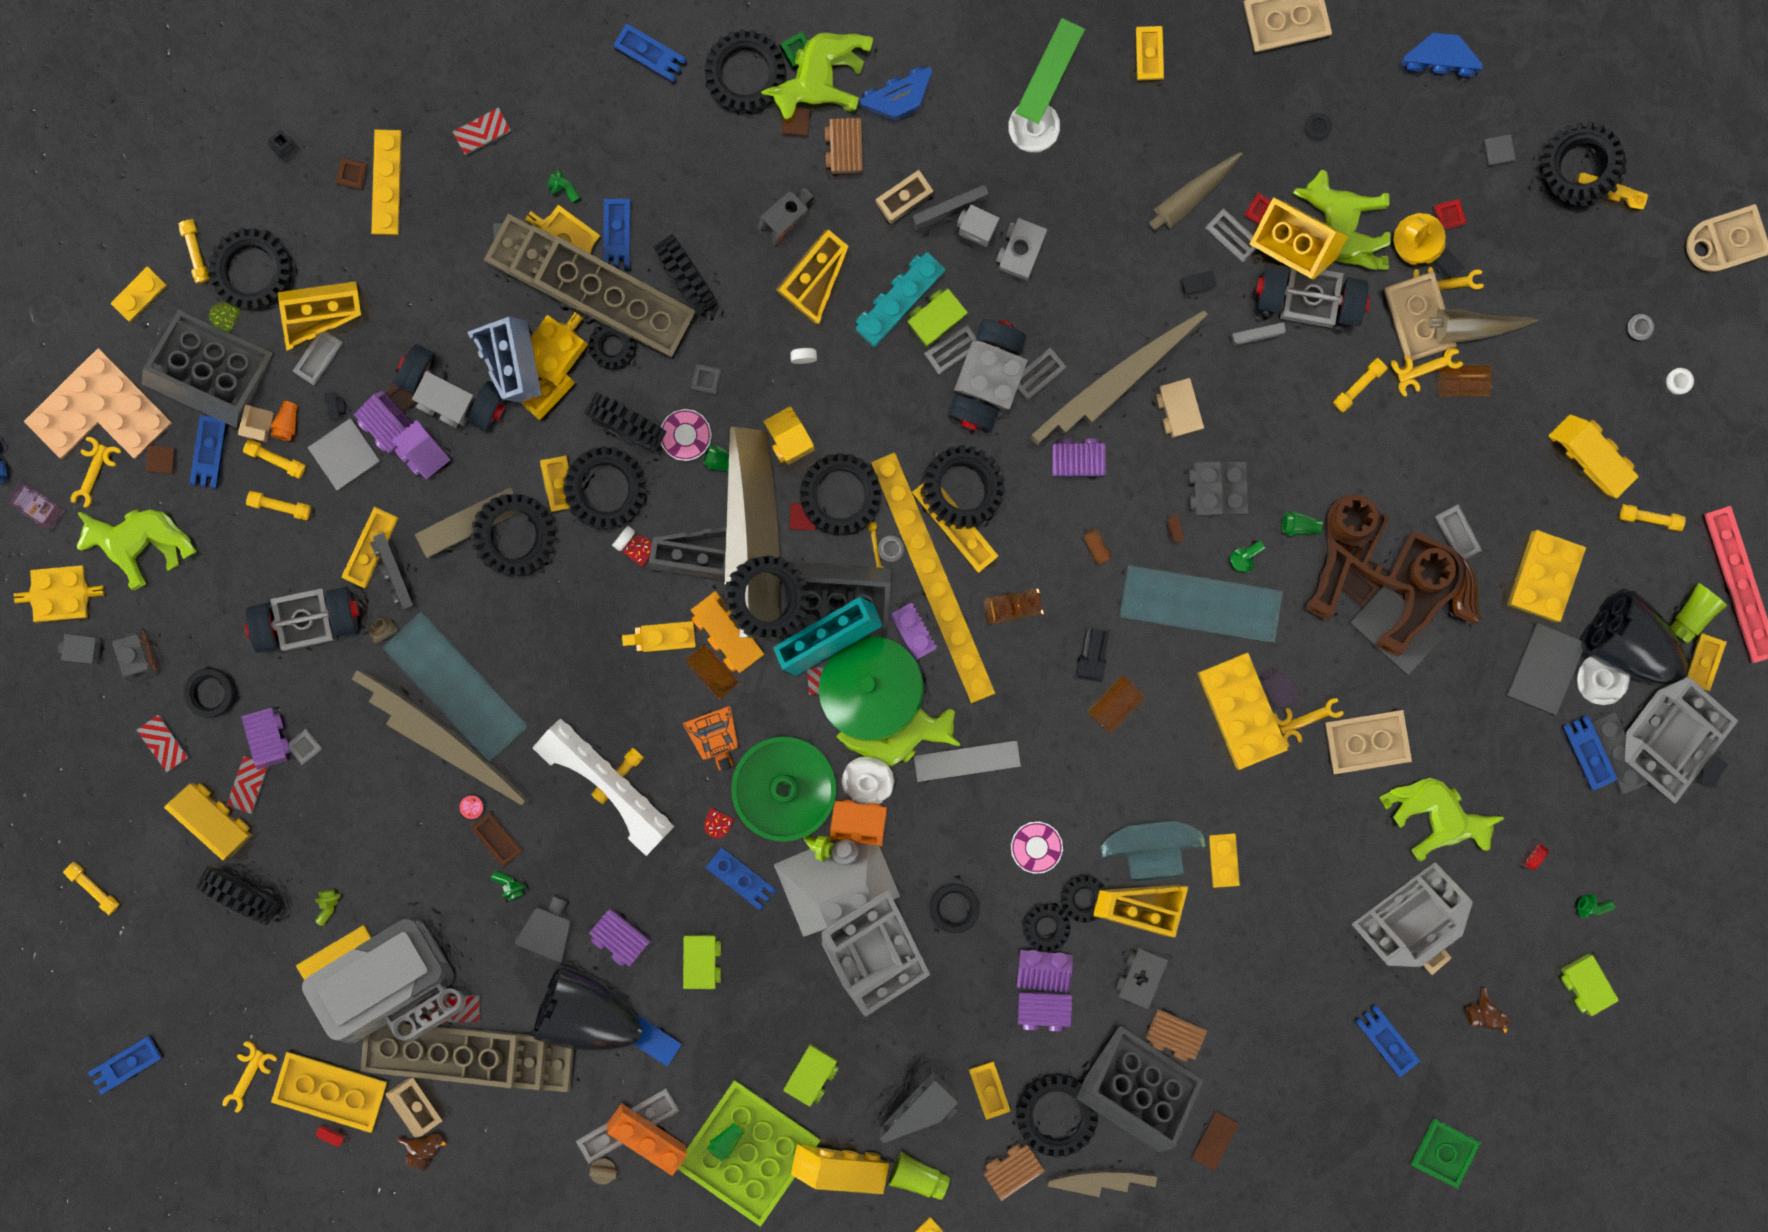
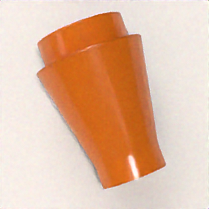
[270,401,298,441]

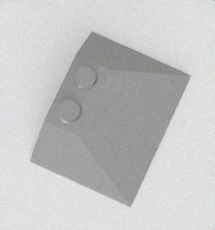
[1625,677,1738,804]
[774,840,900,937]
[1352,862,1473,967]
[822,890,930,1017]

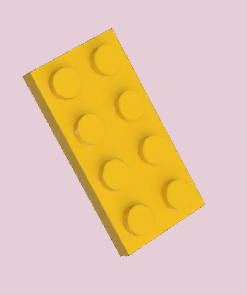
[271,1051,388,1133]

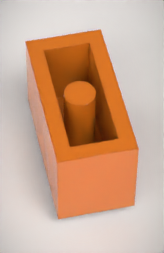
[830,800,887,846]

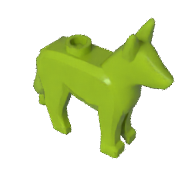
[761,33,873,119]
[1293,170,1390,270]
[77,509,197,591]
[836,708,960,766]
[1379,778,1504,862]

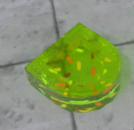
[209,302,241,333]

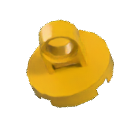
[1393,213,1446,265]

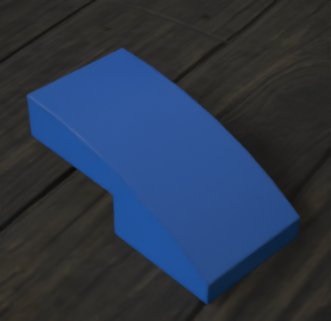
[633,1015,682,1067]

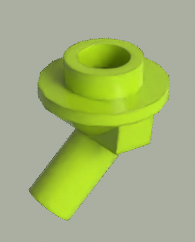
[804,834,834,862]
[314,890,341,926]

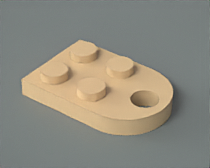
[1686,204,1768,272]

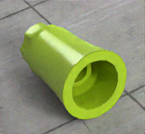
[1671,583,1728,644]
[888,1152,950,1200]

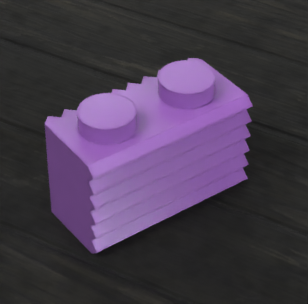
[354,391,413,453]
[393,421,451,479]
[1052,438,1106,476]
[890,603,937,660]
[241,708,290,770]
[589,908,650,967]
[1017,950,1073,993]
[1018,991,1072,1031]

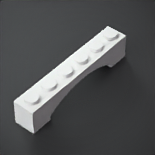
[533,719,675,856]

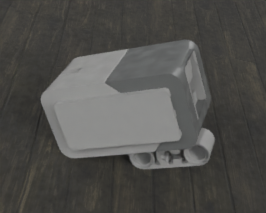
[302,919,466,1044]

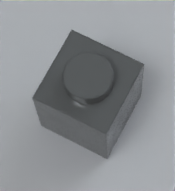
[58,634,101,664]

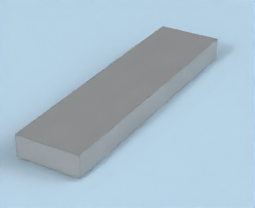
[914,741,1021,782]
[576,1088,680,1164]

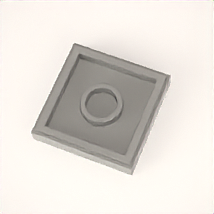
[307,418,381,491]

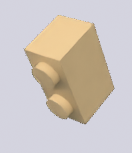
[876,170,934,225]
[1155,378,1204,438]
[385,1078,442,1137]

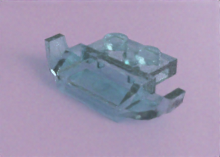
[1101,821,1206,882]

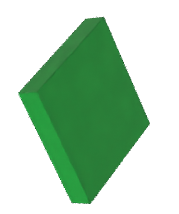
[1410,1118,1482,1189]

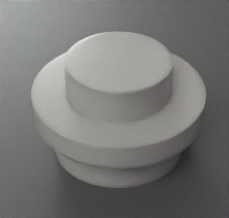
[1627,314,1654,340]
[878,536,904,562]
[832,840,858,865]

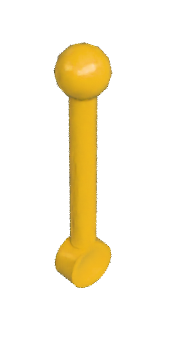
[867,522,884,568]

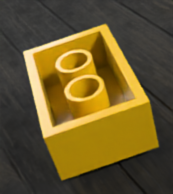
[1506,530,1586,622]

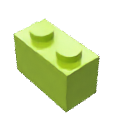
[907,289,968,347]
[683,935,721,989]
[1561,954,1619,1016]
[783,1043,839,1107]

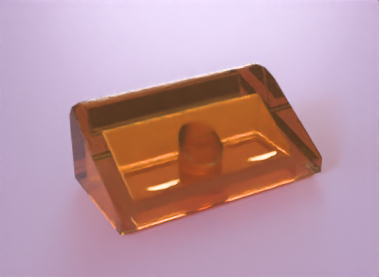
[1438,365,1492,397]
[685,644,740,700]
[1088,676,1146,734]

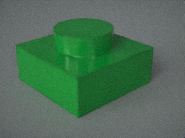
[779,31,808,68]

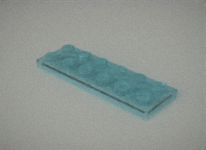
[1119,565,1283,643]
[383,612,528,762]

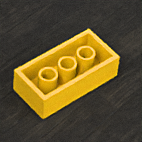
[1197,653,1288,770]

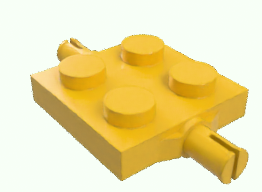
[525,205,601,254]
[531,312,588,386]
[14,566,105,623]

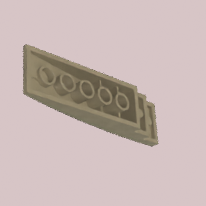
[483,213,696,357]
[1030,311,1208,446]
[725,427,781,640]
[352,670,529,805]
[360,1022,574,1092]

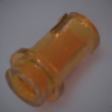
[1083,530,1112,565]

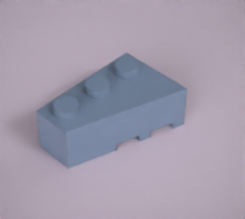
[467,317,541,403]

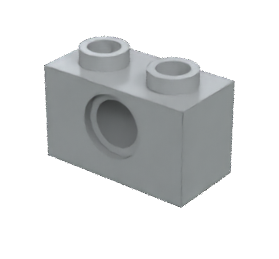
[957,205,999,248]
[996,218,1047,281]

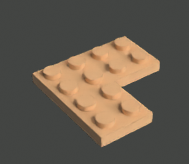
[24,348,173,459]

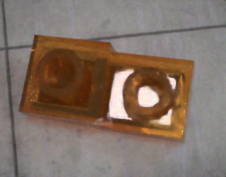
[983,588,1043,625]

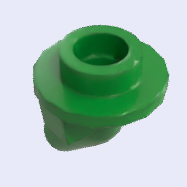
[547,169,580,203]
[1230,540,1266,573]
[491,871,527,901]
[1577,894,1615,918]

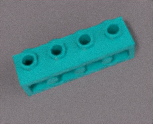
[855,252,946,349]
[773,597,883,676]

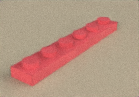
[1704,506,1768,663]

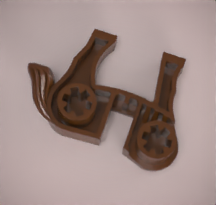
[1305,495,1481,657]

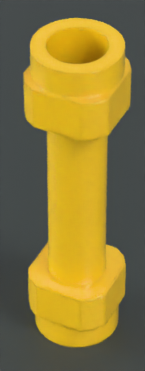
[178,219,210,284]
[1333,358,1388,413]
[243,438,306,479]
[246,490,311,521]
[1620,504,1686,532]
[591,747,644,805]
[63,861,120,915]

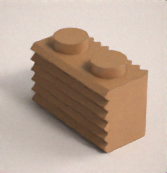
[825,118,863,174]
[1145,1009,1207,1062]
[983,1143,1045,1201]

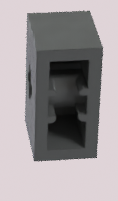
[1115,947,1168,1009]

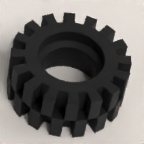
[588,323,636,370]
[1061,875,1106,923]
[1023,904,1071,952]

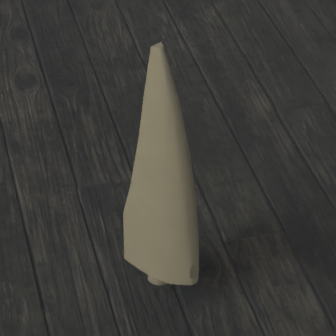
[1149,152,1243,230]
[1428,309,1539,344]

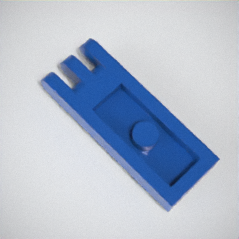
[613,23,687,82]
[603,199,631,270]
[189,415,226,489]
[1564,715,1618,790]
[706,847,777,911]
[1356,1005,1421,1077]
[88,1036,163,1095]

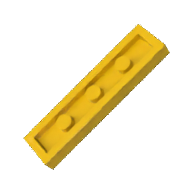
[371,130,402,235]
[912,483,998,573]

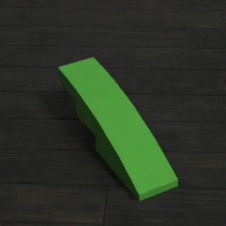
[1015,18,1085,125]

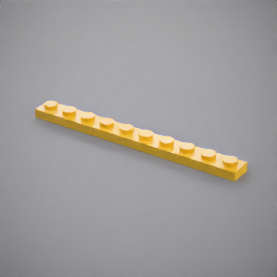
[871,453,995,703]

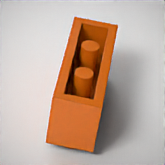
[606,1103,687,1176]

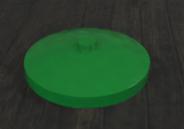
[819,636,924,741]
[731,737,836,842]

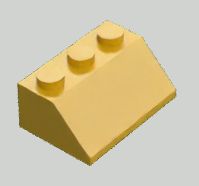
[1250,197,1348,279]
[164,783,252,860]

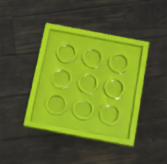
[678,1080,821,1227]

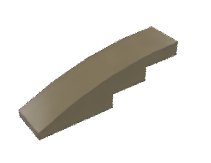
[415,488,520,558]
[1047,1170,1157,1197]

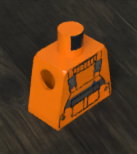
[683,706,739,771]

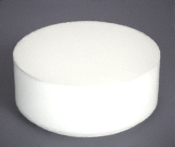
[790,348,817,364]
[1666,368,1694,395]
[612,525,635,551]

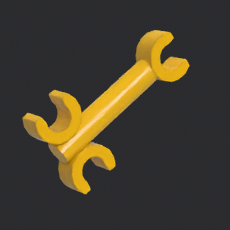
[1413,267,1484,290]
[1391,347,1463,397]
[71,437,122,508]
[1273,698,1344,748]
[223,1041,278,1113]

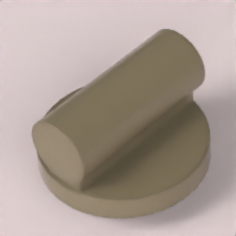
[369,618,399,645]
[589,1158,617,1185]

